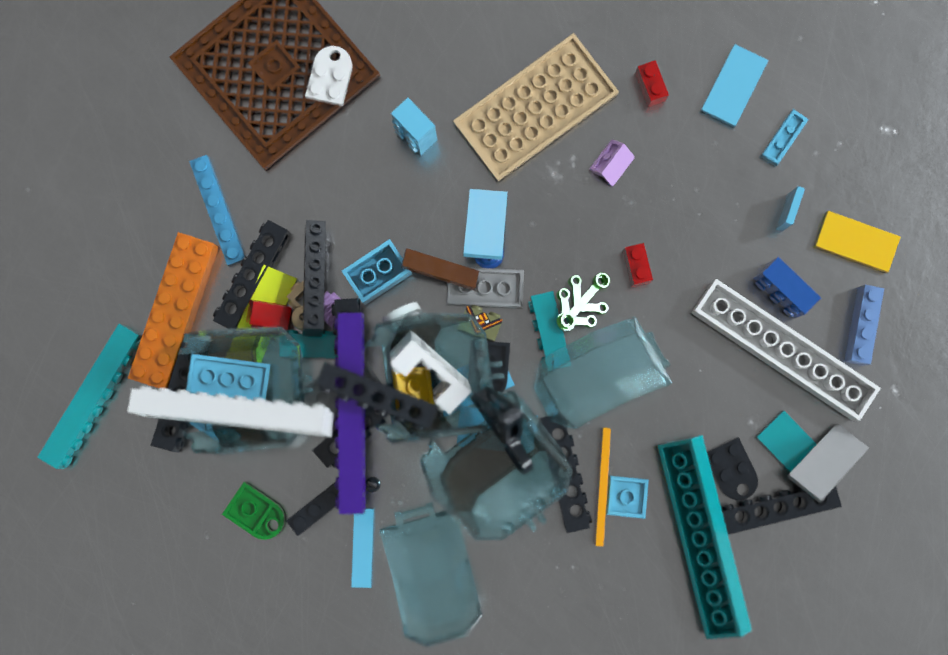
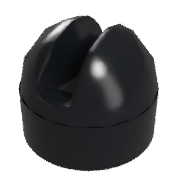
[365,477,381,493]

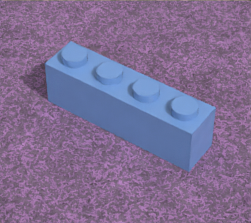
[844,285,884,366]

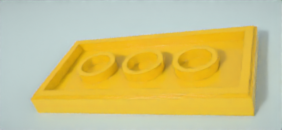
[814,211,901,273]

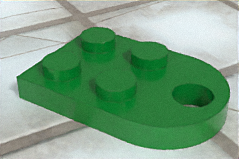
[222,482,285,540]

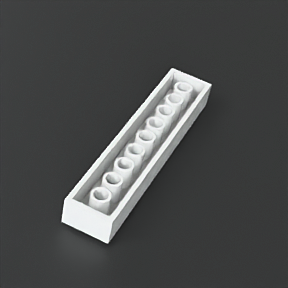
[691,279,881,421]
[128,386,335,438]

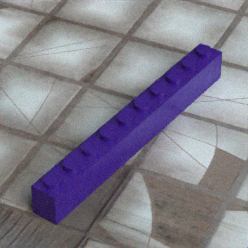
[334,313,366,514]

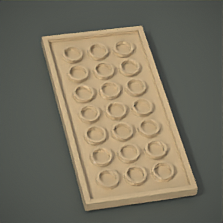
[453,33,619,181]

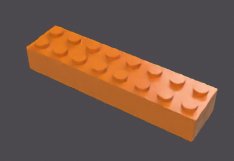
[128,232,220,389]

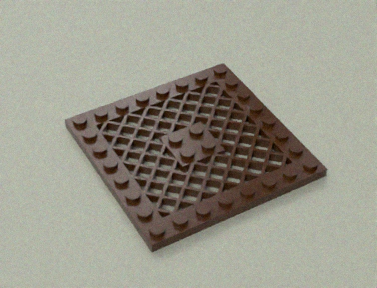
[169,0,380,170]

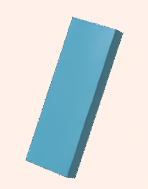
[761,109,809,166]

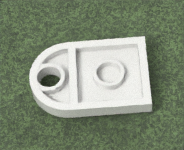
[305,46,352,107]
[382,302,424,332]

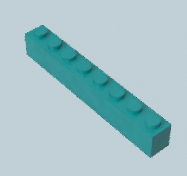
[37,324,142,469]

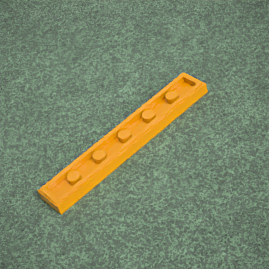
[594,428,611,546]

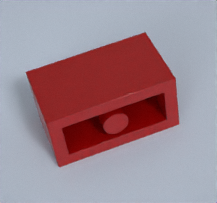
[635,60,669,107]
[623,243,653,287]
[246,299,292,332]

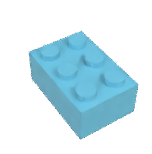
[391,98,437,155]
[342,239,412,305]

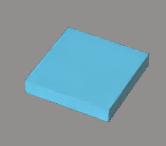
[776,186,805,231]
[606,475,649,519]

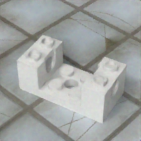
[389,330,471,415]

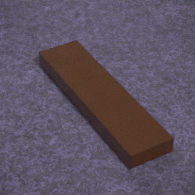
[401,248,479,290]

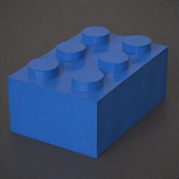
[753,257,821,318]

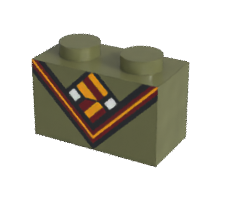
[459,305,503,342]

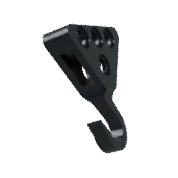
[471,386,533,475]

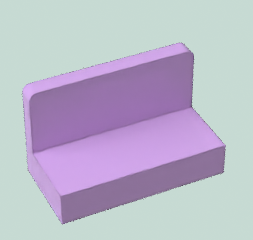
[590,139,634,186]

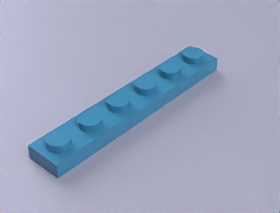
[189,155,245,267]

